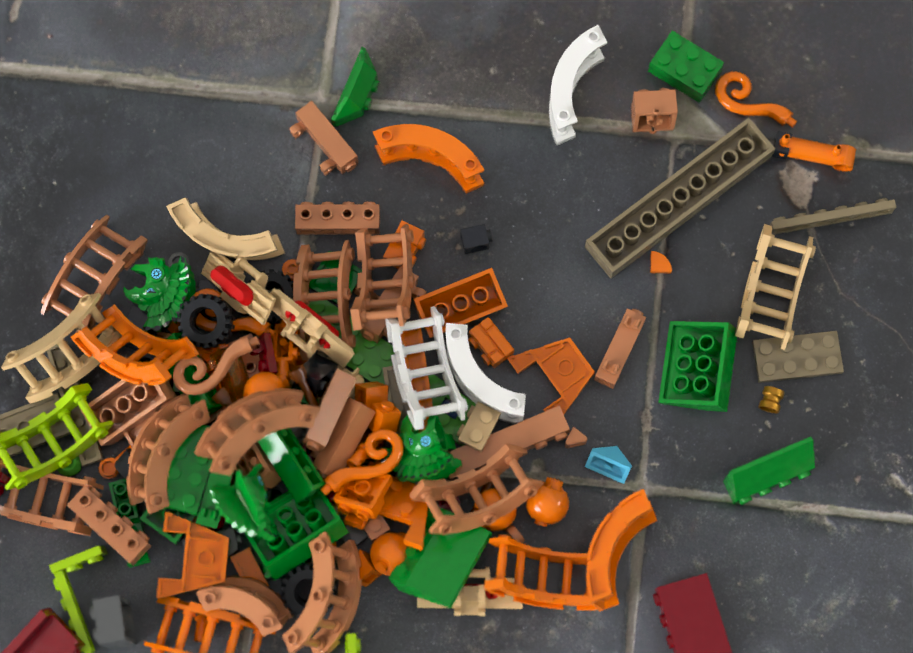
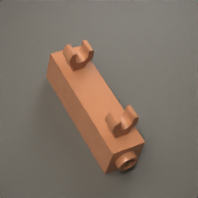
[289,101,358,176]
[360,266,427,343]
[594,309,646,389]
[302,369,357,451]
[310,397,376,478]

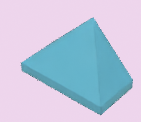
[585,446,632,484]

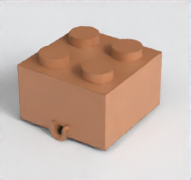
[631,88,678,134]

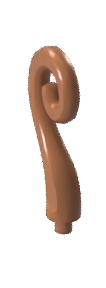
[173,335,260,395]

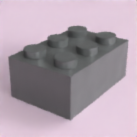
[90,595,137,649]

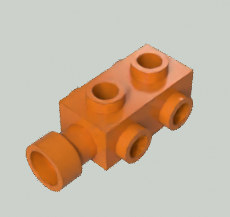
[272,320,300,381]

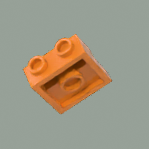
[333,474,393,521]

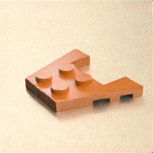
[507,337,595,415]
[344,476,429,551]
[157,512,230,598]

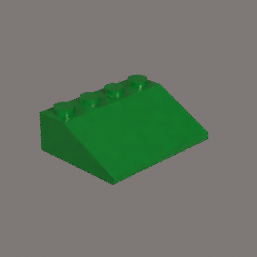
[658,321,737,412]
[723,437,815,505]
[244,490,349,581]
[388,508,492,608]

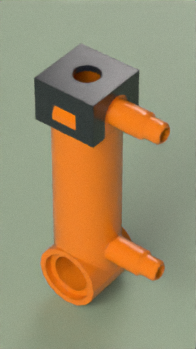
[772,131,856,171]

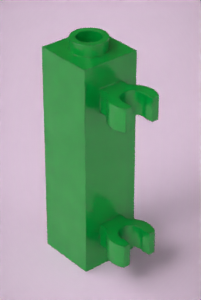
[196,466,236,529]

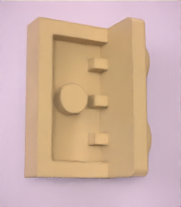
[457,402,501,452]

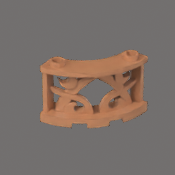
[197,575,295,636]

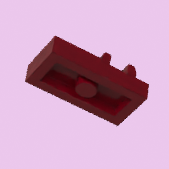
[250,332,278,375]

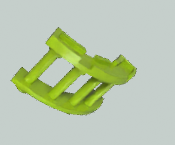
[0,383,114,490]

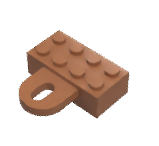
[80,380,177,447]

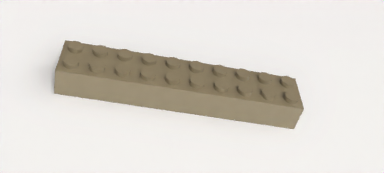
[585,118,775,279]

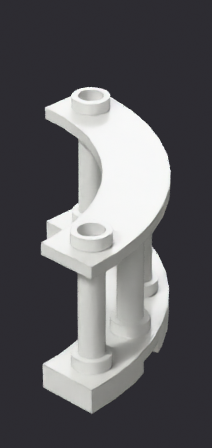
[549,25,607,145]
[385,306,468,430]
[446,323,526,424]

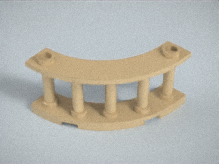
[166,197,286,260]
[735,224,816,350]
[1,293,121,404]

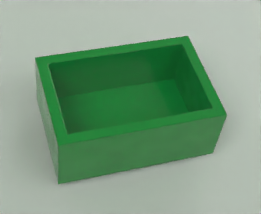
[648,31,724,103]

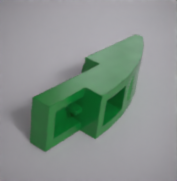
[109,479,151,568]

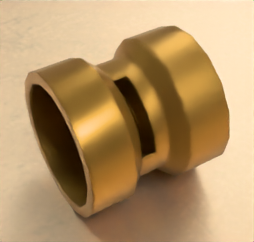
[758,386,785,414]

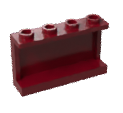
[653,573,732,653]
[2,607,85,653]

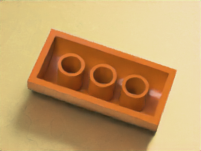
[413,268,508,339]

